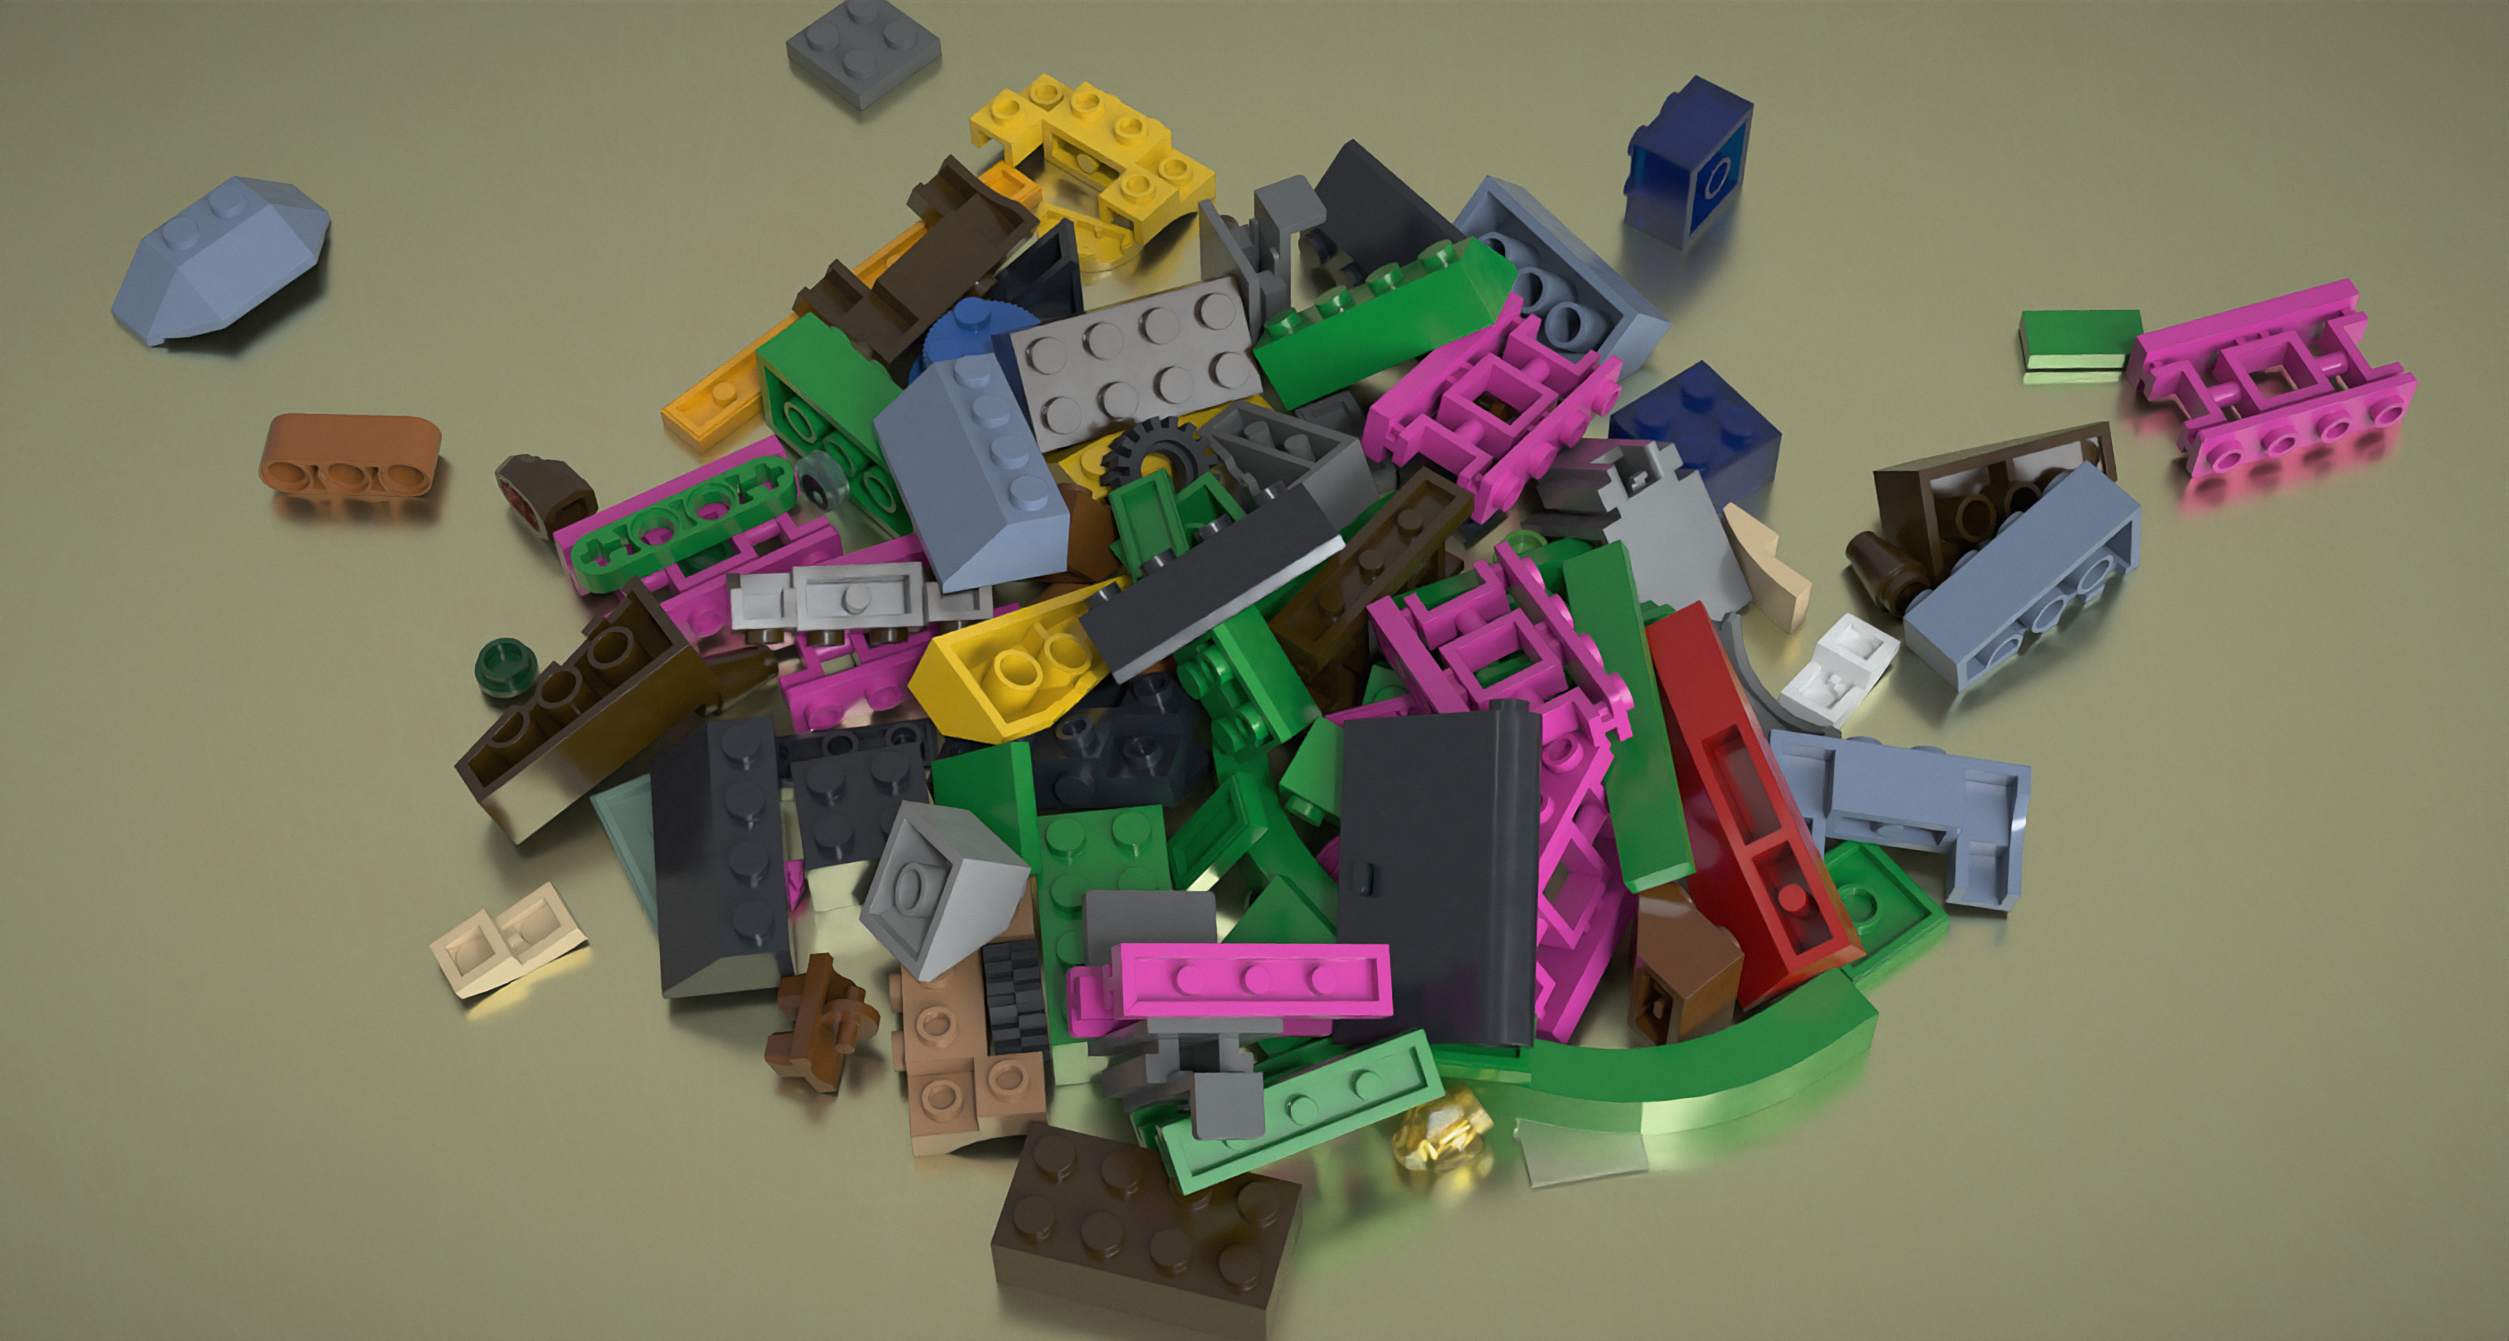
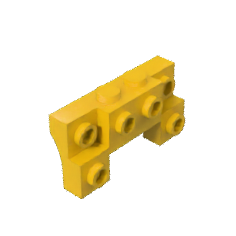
[969,73,1216,246]

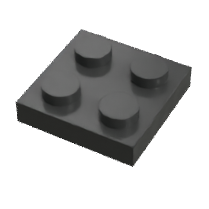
[786,0,942,111]

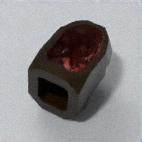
[494,454,599,544]

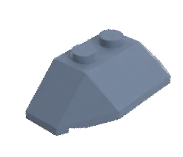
[111,176,331,347]

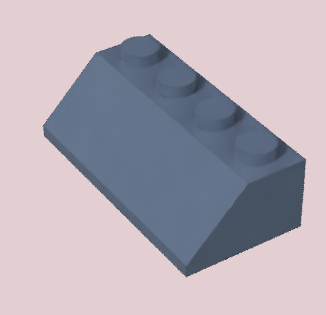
[1453,175,1673,383]
[872,353,1070,594]

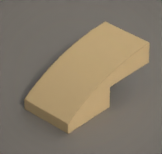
[1721,502,1812,635]
[428,881,588,999]

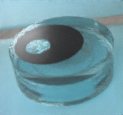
[794,450,850,513]

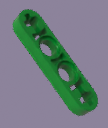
[570,455,798,593]

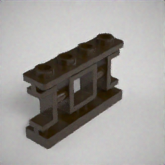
[1267,466,1474,739]

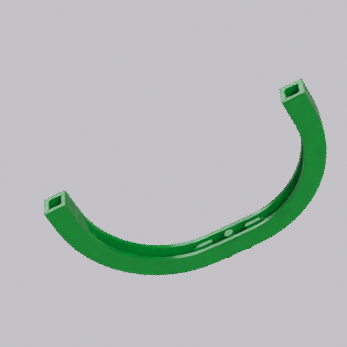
[1212,491,1879,1136]

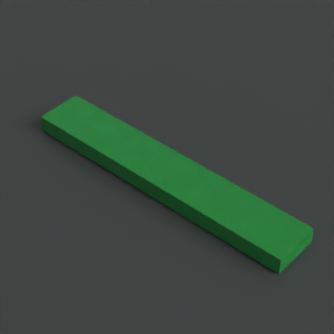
[1562,539,1696,894]

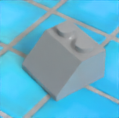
[858,800,1031,982]

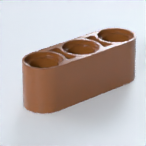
[258,413,442,497]

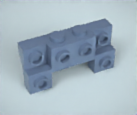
[1767,729,2031,912]

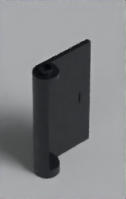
[1332,698,1543,1049]

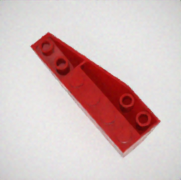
[1645,600,1867,1012]

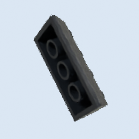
[1298,139,1468,363]
[1078,480,1346,686]
[650,716,796,999]

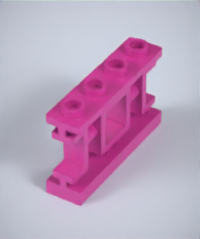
[2125,278,2418,477]
[1361,291,1623,525]
[553,435,844,642]
[768,532,1021,734]
[1366,540,1634,748]
[1535,730,1637,1044]
[1066,943,1393,1038]

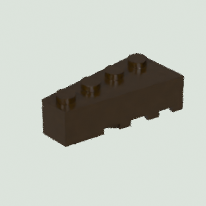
[454,573,724,845]

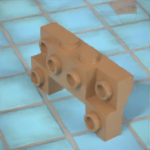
[889,878,1048,1157]

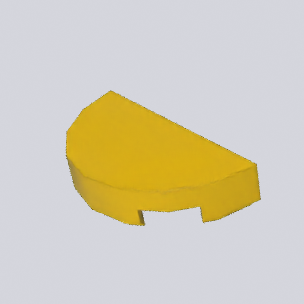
[1035,200,1144,273]

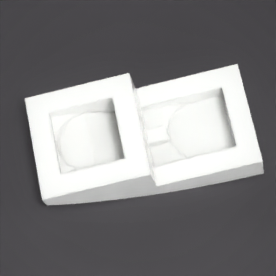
[1777,612,1901,730]

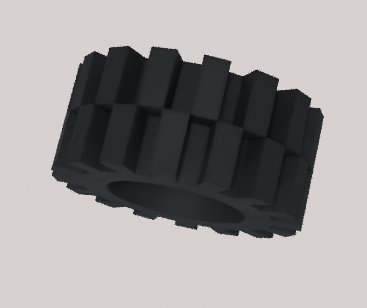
[1100,416,1221,506]
[983,938,1051,1061]

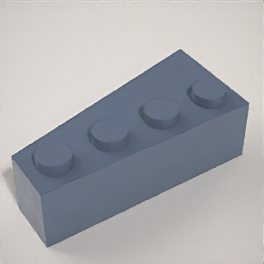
[1903,460,2142,693]

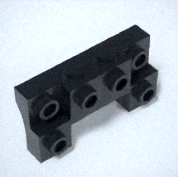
[926,672,1203,809]

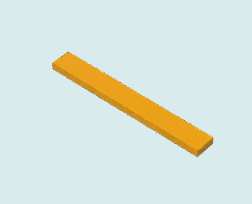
[660,159,1043,455]

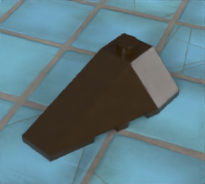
[1873,421,2118,591]

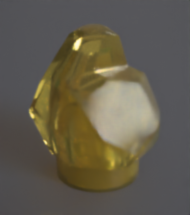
[1392,1081,1495,1173]

